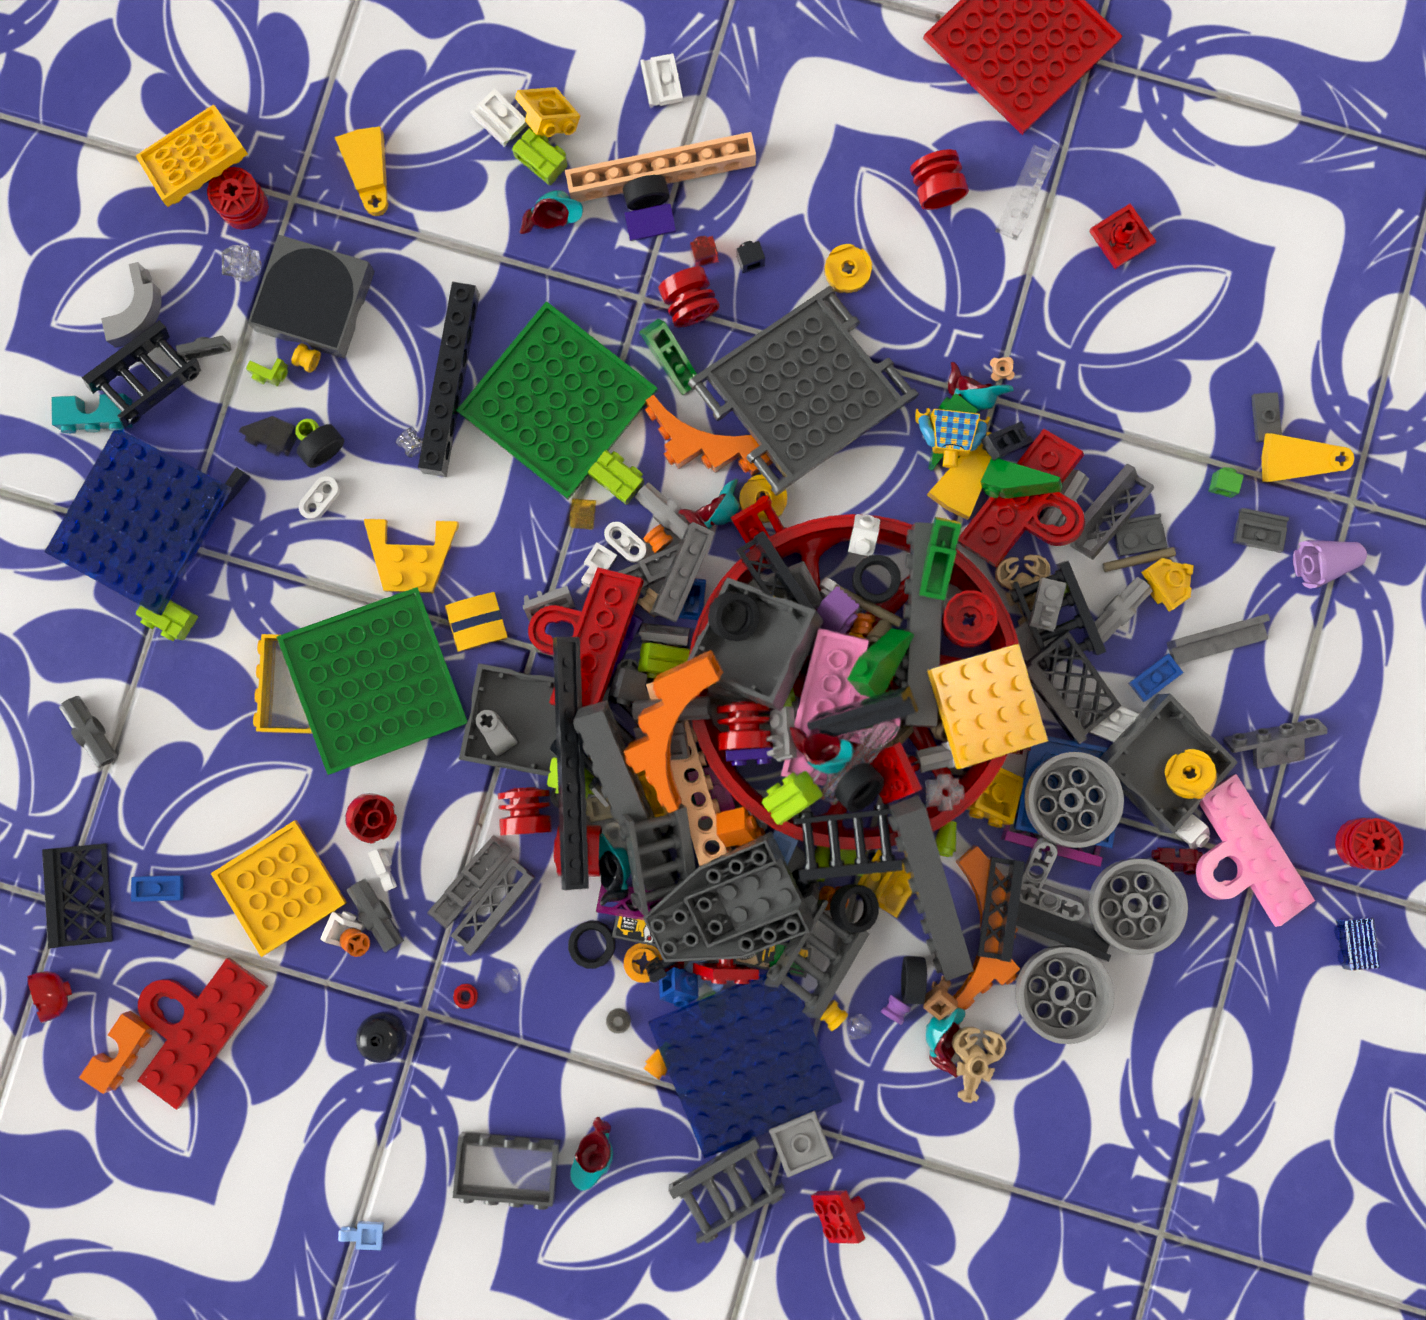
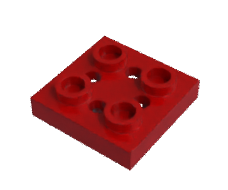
[1089,203,1157,269]
[863,742,922,804]
[693,959,759,984]
[811,1190,866,1244]

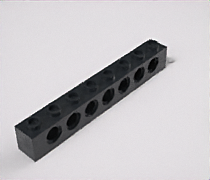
[418,282,480,477]

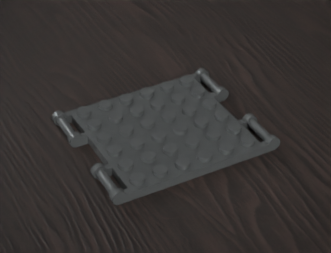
[688,286,919,496]

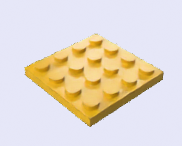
[135,104,248,207]
[927,644,1048,769]
[211,820,347,957]

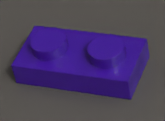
[726,748,774,766]

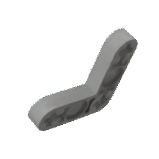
[1019,837,1085,921]

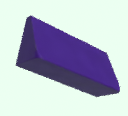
[624,204,676,241]

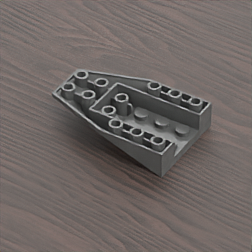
[643,832,814,962]

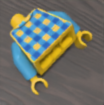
[915,408,990,468]

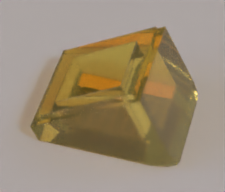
[569,498,596,530]

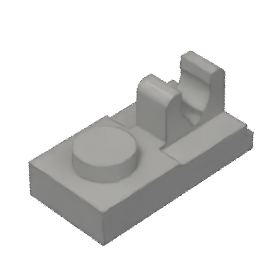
[1029,578,1067,632]
[522,586,575,622]
[639,623,690,647]
[767,706,797,762]

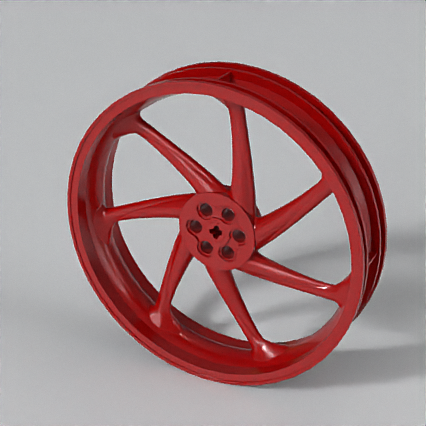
[689,514,1019,850]

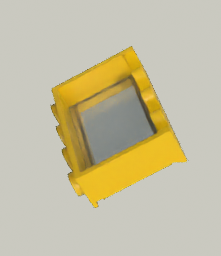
[253,634,312,734]

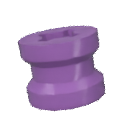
[880,995,912,1025]

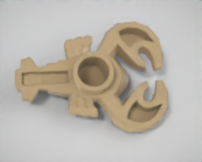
[995,554,1051,625]
[951,1027,1006,1103]

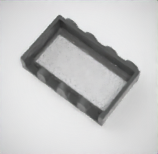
[452,1132,560,1210]

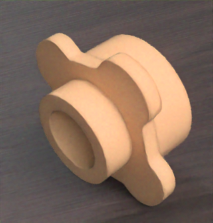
[990,357,1015,381]

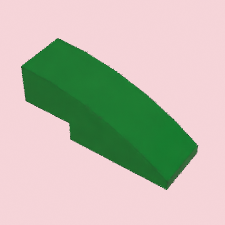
[919,517,962,601]

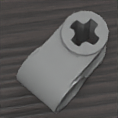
[476,710,518,757]

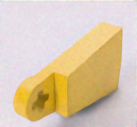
[335,126,388,216]
[927,432,992,520]
[1261,433,1354,482]

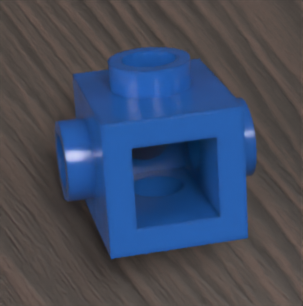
[659,967,699,1007]

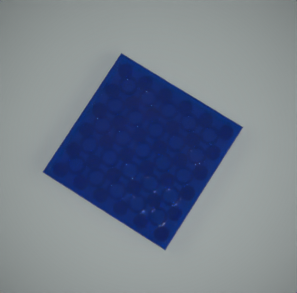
[44,430,233,616]
[648,970,842,1159]

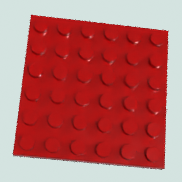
[923,0,1123,135]

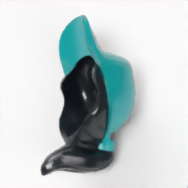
[599,833,631,906]

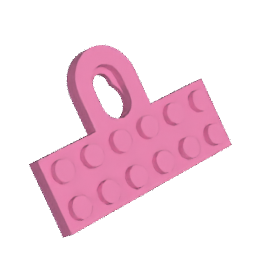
[781,628,900,788]
[1196,774,1315,927]

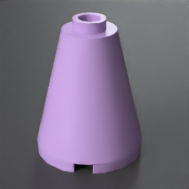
[1293,540,1367,589]

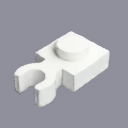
[368,848,397,891]

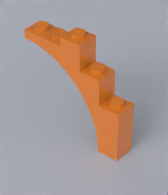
[645,395,773,477]
[624,650,723,813]
[953,845,1020,1010]

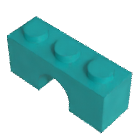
[51,393,133,434]

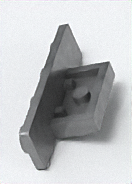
[1224,718,1327,769]

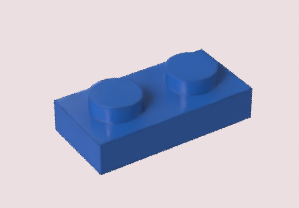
[1129,653,1184,702]
[131,875,183,902]

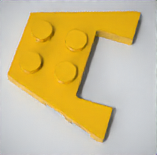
[364,519,459,593]

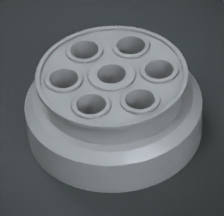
[1025,752,1124,848]
[1088,858,1188,955]
[1015,946,1114,1044]

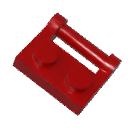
[731,495,787,550]

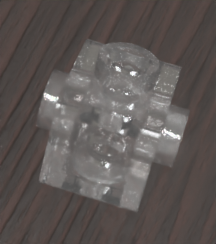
[222,245,262,282]
[925,774,964,811]

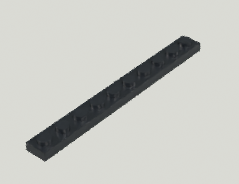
[553,637,589,890]

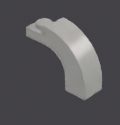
[101,262,161,348]

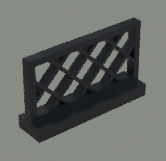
[1024,630,1121,744]
[42,843,113,949]

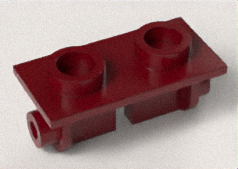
[1151,847,1203,875]

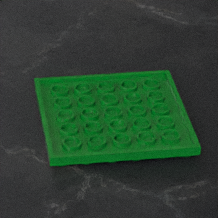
[456,301,658,500]
[277,587,468,775]

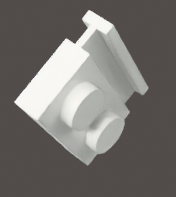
[640,53,683,108]
[470,88,528,147]
[1083,697,1139,743]

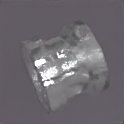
[396,427,423,458]

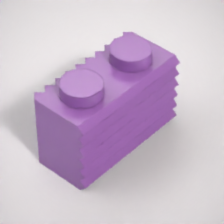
[816,587,859,634]

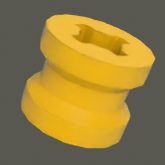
[291,343,321,373]
[820,1000,849,1032]

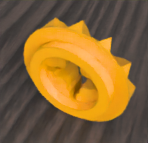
[623,943,662,983]

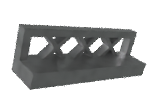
[1070,463,1154,560]
[650,522,715,622]
[1167,614,1270,665]
[451,859,536,956]

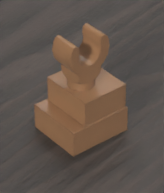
[924,975,958,1020]

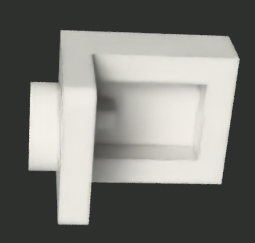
[848,514,880,556]
[1175,814,1210,850]
[320,911,363,947]

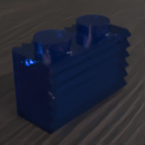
[1334,916,1380,971]

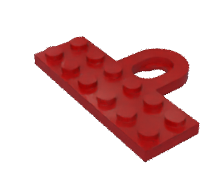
[958,429,1085,568]
[528,567,644,707]
[137,958,268,1110]

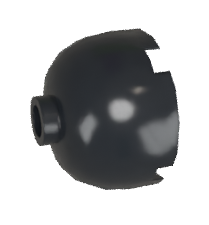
[355,1012,407,1063]

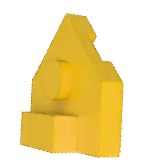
[1141,558,1194,612]

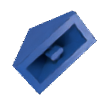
[679,578,706,620]

